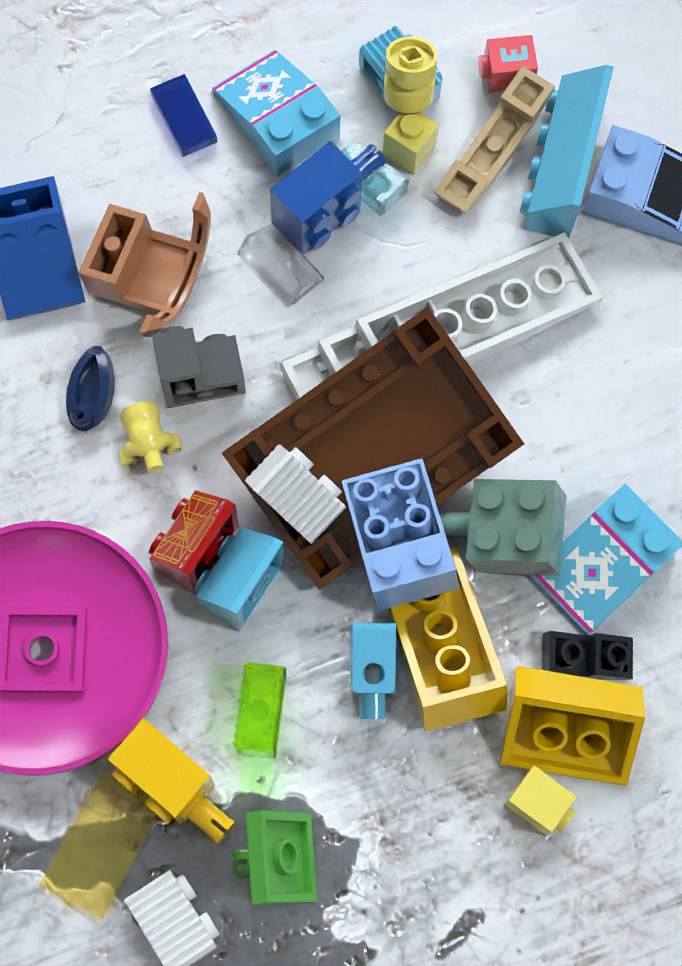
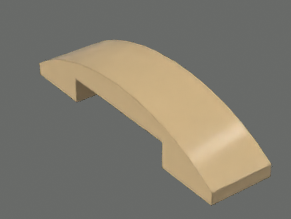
[434,66,555,214]

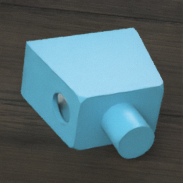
[350,623,396,719]

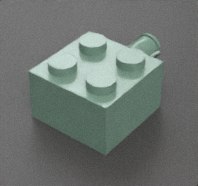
[438,479,567,576]

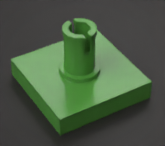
[231,810,318,904]

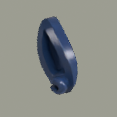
[66,345,115,431]

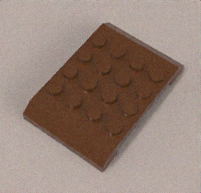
[222,307,525,590]

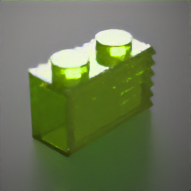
[232,662,286,759]

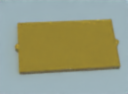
[39,770,159,919]

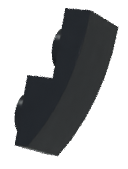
[542,631,633,680]

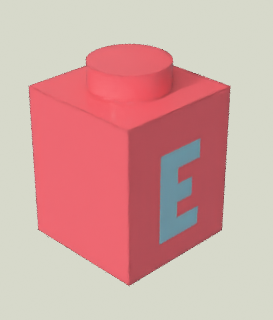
[478,35,538,93]

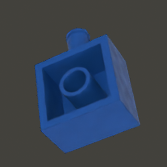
[270,141,386,256]

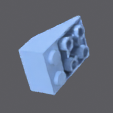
[342,458,459,611]

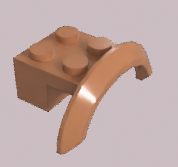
[79,192,211,338]

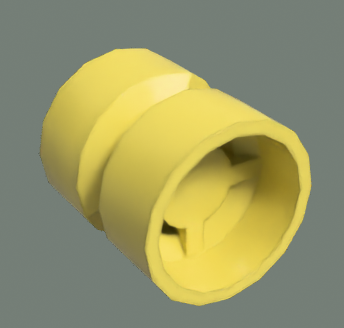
[383,36,437,114]

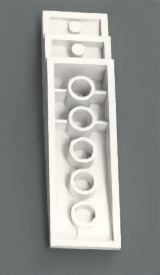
[280,232,603,400]

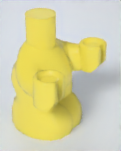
[118,401,182,473]

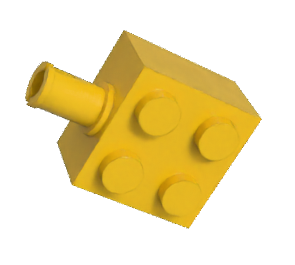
[108,718,235,844]

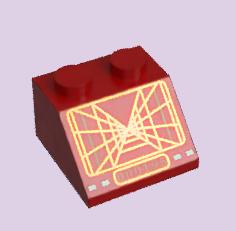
[148,490,239,594]

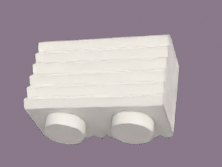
[245,444,346,544]
[124,870,221,966]

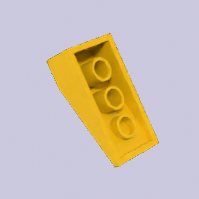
[388,547,507,732]

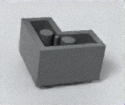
[152,326,246,408]

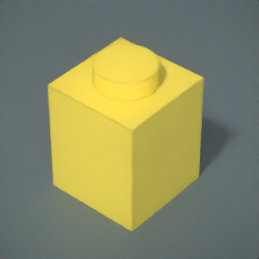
[382,112,439,175]
[504,765,577,836]

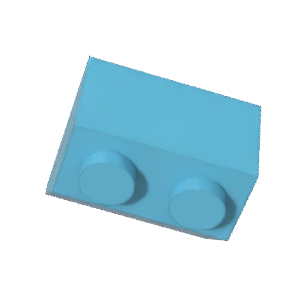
[194,527,284,631]

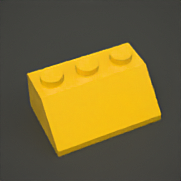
[500,666,645,786]

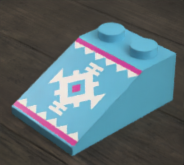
[212,50,341,177]
[529,483,682,636]

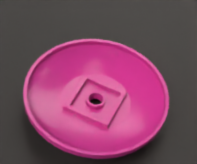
[0,521,169,776]

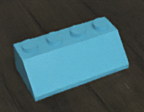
[519,65,614,239]

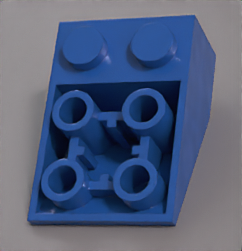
[0,176,86,320]

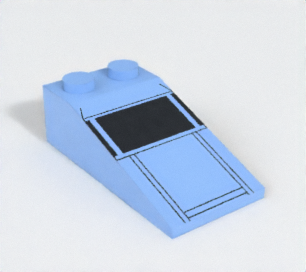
[582,125,682,245]

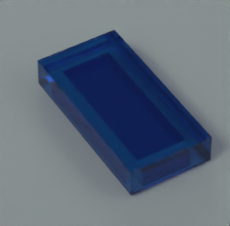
[150,74,218,157]

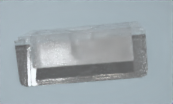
[238,223,324,308]

